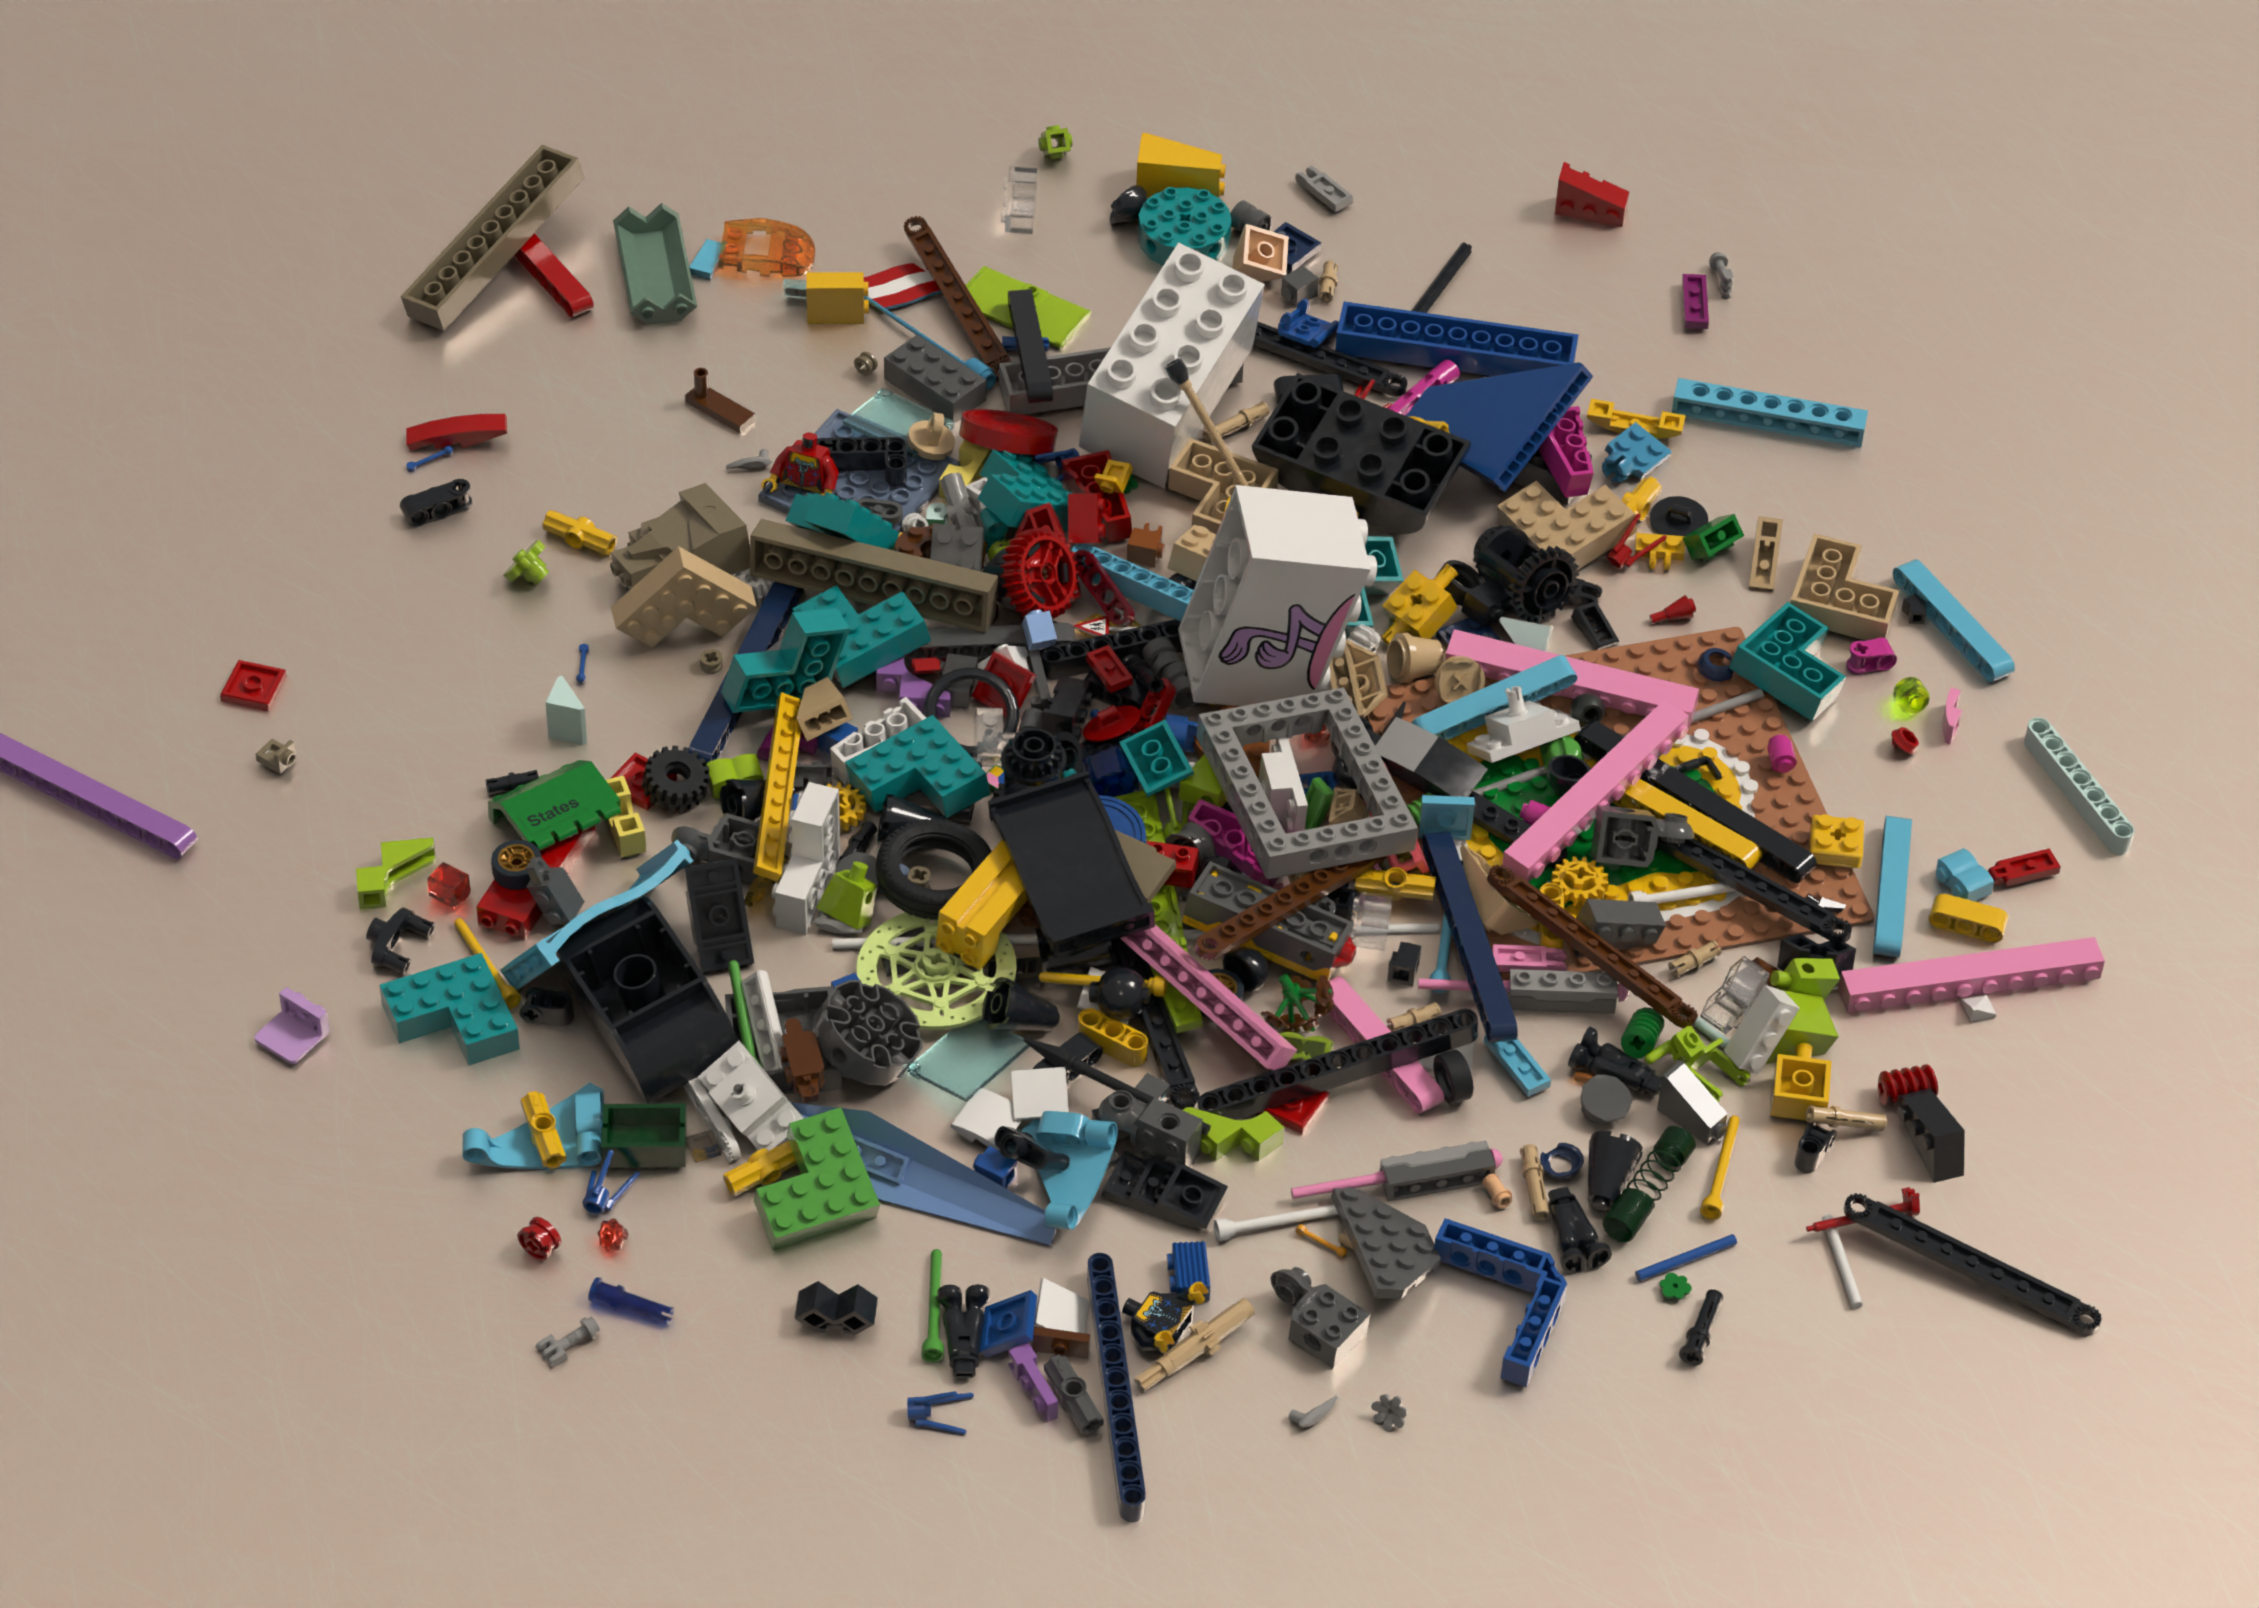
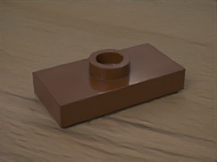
[1032,1327,1090,1359]

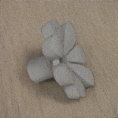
[1371,1394,1408,1431]

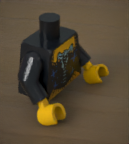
[1122,1282,1209,1356]

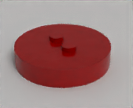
[959,409,1058,455]

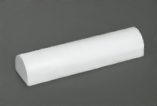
[741,970,786,1071]

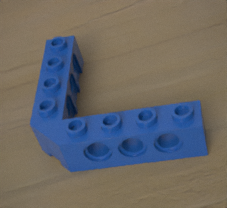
[1434,1218,1567,1387]

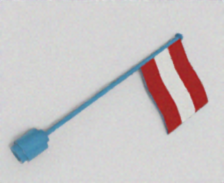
[864,263,996,390]

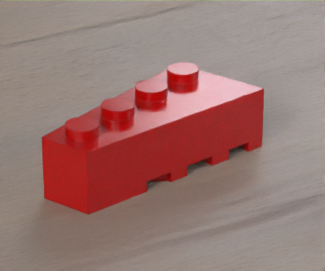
[1061,450,1132,542]

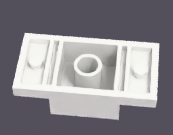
[1467,686,1581,763]
[1258,737,1308,833]
[698,1041,804,1150]

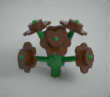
[1261,974,1334,1033]

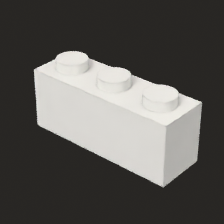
[1724,985,1800,1074]

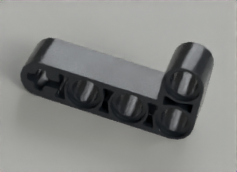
[817,437,907,487]

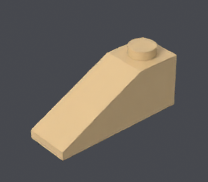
[1749,516,1783,591]

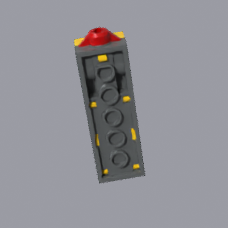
[1182,861,1357,981]

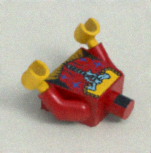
[761,432,839,496]

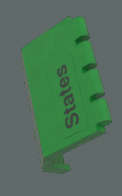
[488,760,621,851]

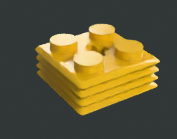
[1809,814,1864,868]

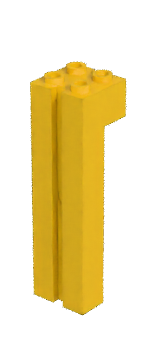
[936,839,1028,970]

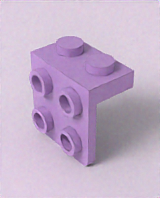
[254,987,330,1064]

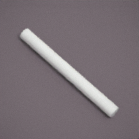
[1822,1214,1863,1309]

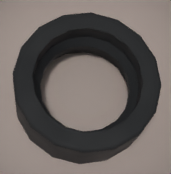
[1435,560,1483,606]
[1433,1049,1474,1104]

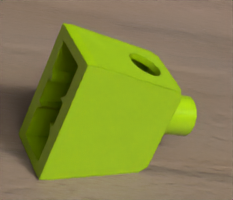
[1179,754,1228,808]
[816,861,877,930]
[1770,958,1840,1000]

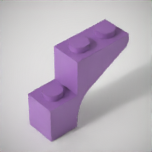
[876,656,950,717]

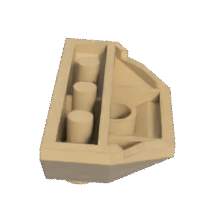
[1329,639,1388,718]

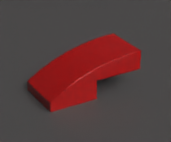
[911,657,940,675]

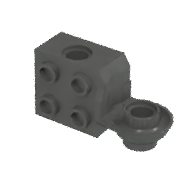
[1590,805,1695,867]
[671,814,763,885]
[1098,1090,1203,1168]
[1270,1267,1370,1369]

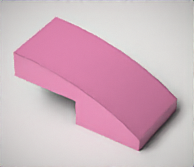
[1942,687,1962,744]

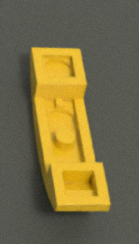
[1587,398,1686,439]

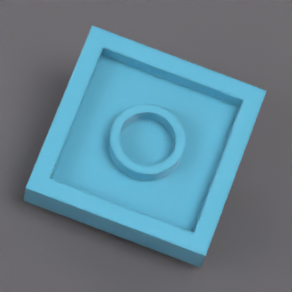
[1419,795,1475,840]

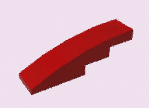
[406,413,507,451]

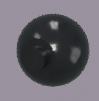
[1089,967,1151,1021]

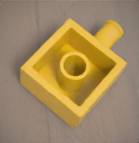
[1770,1043,1832,1121]

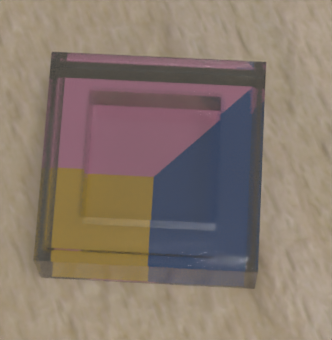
[687,1129,721,1163]

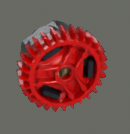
[983,528,1080,619]

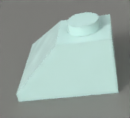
[1500,617,1553,652]

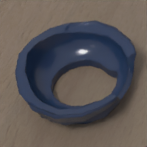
[1696,648,1733,682]
[1540,1143,1584,1180]

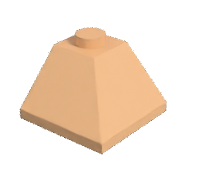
[1232,224,1289,282]

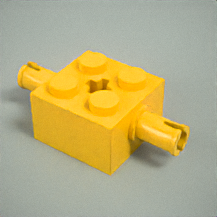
[1380,564,1458,645]

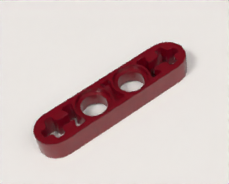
[1072,550,1135,627]

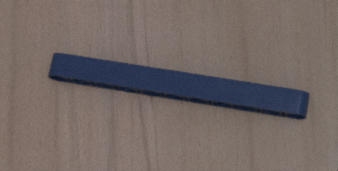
[688,581,804,766]
[1422,831,1518,1043]
[1087,1253,1146,1522]

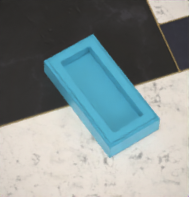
[689,239,729,280]

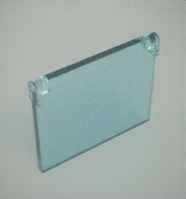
[843,388,955,458]
[907,1018,1030,1102]

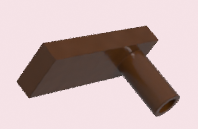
[685,368,756,433]

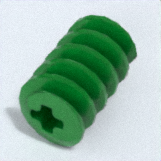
[1621,1007,1665,1059]

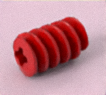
[1878,1064,1939,1106]

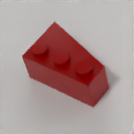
[1555,162,1630,227]

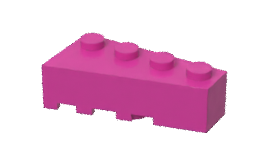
[1538,406,1594,498]
[1188,799,1279,888]

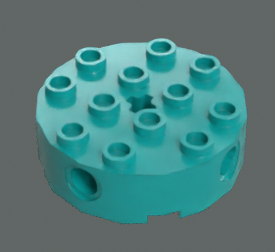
[1138,187,1232,266]

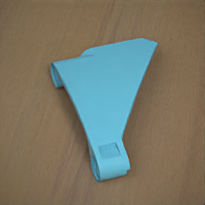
[462,1082,604,1169]
[1022,1111,1118,1230]

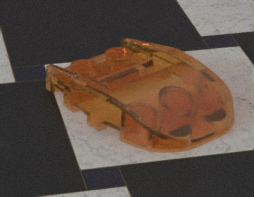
[718,218,815,277]

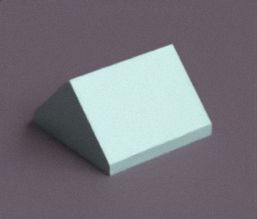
[545,676,587,745]

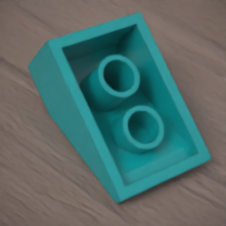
[1119,720,1194,797]

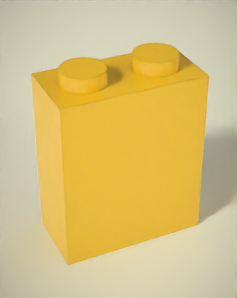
[806,272,869,324]

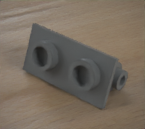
[793,761,832,788]

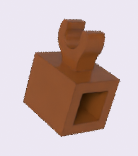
[1127,523,1165,567]

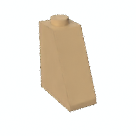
[796,677,853,741]

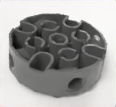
[813,980,923,1086]

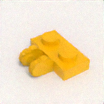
[1635,533,1685,570]

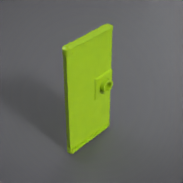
[966,266,1091,350]

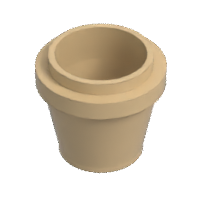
[1387,633,1444,683]

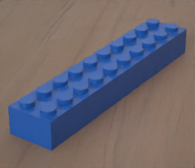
[1335,301,1579,376]

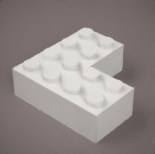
[772,782,840,935]

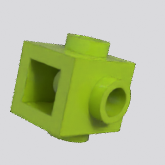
[1038,125,1073,159]

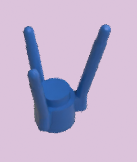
[1033,448,1080,482]
[582,1150,640,1215]
[907,1391,974,1435]

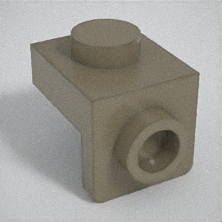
[255,739,297,774]

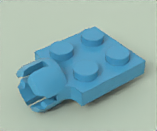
[1602,422,1672,483]

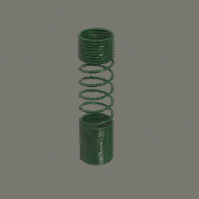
[1602,1126,1696,1242]

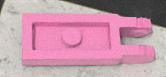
[1492,944,1567,972]

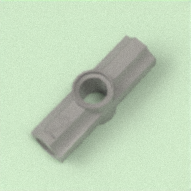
[940,472,979,529]

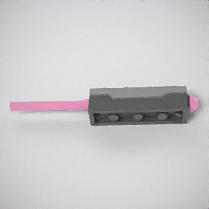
[1418,969,1629,1014]
[1291,1141,1503,1202]

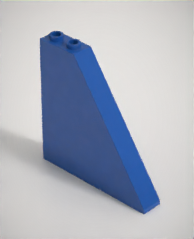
[1406,362,1594,492]

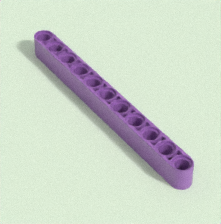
[0,733,198,859]

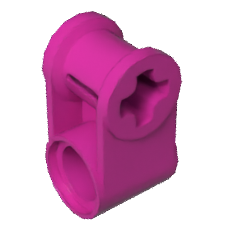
[1846,637,1897,674]

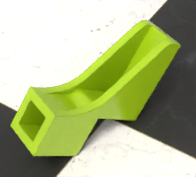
[356,837,436,909]
[1183,1107,1284,1161]

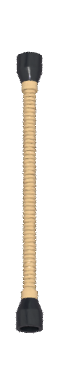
[1164,358,1250,486]

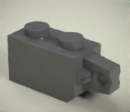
[526,857,585,925]

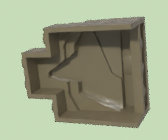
[610,483,750,590]

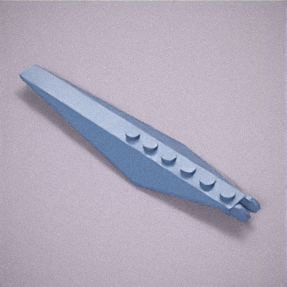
[791,1102,1057,1245]

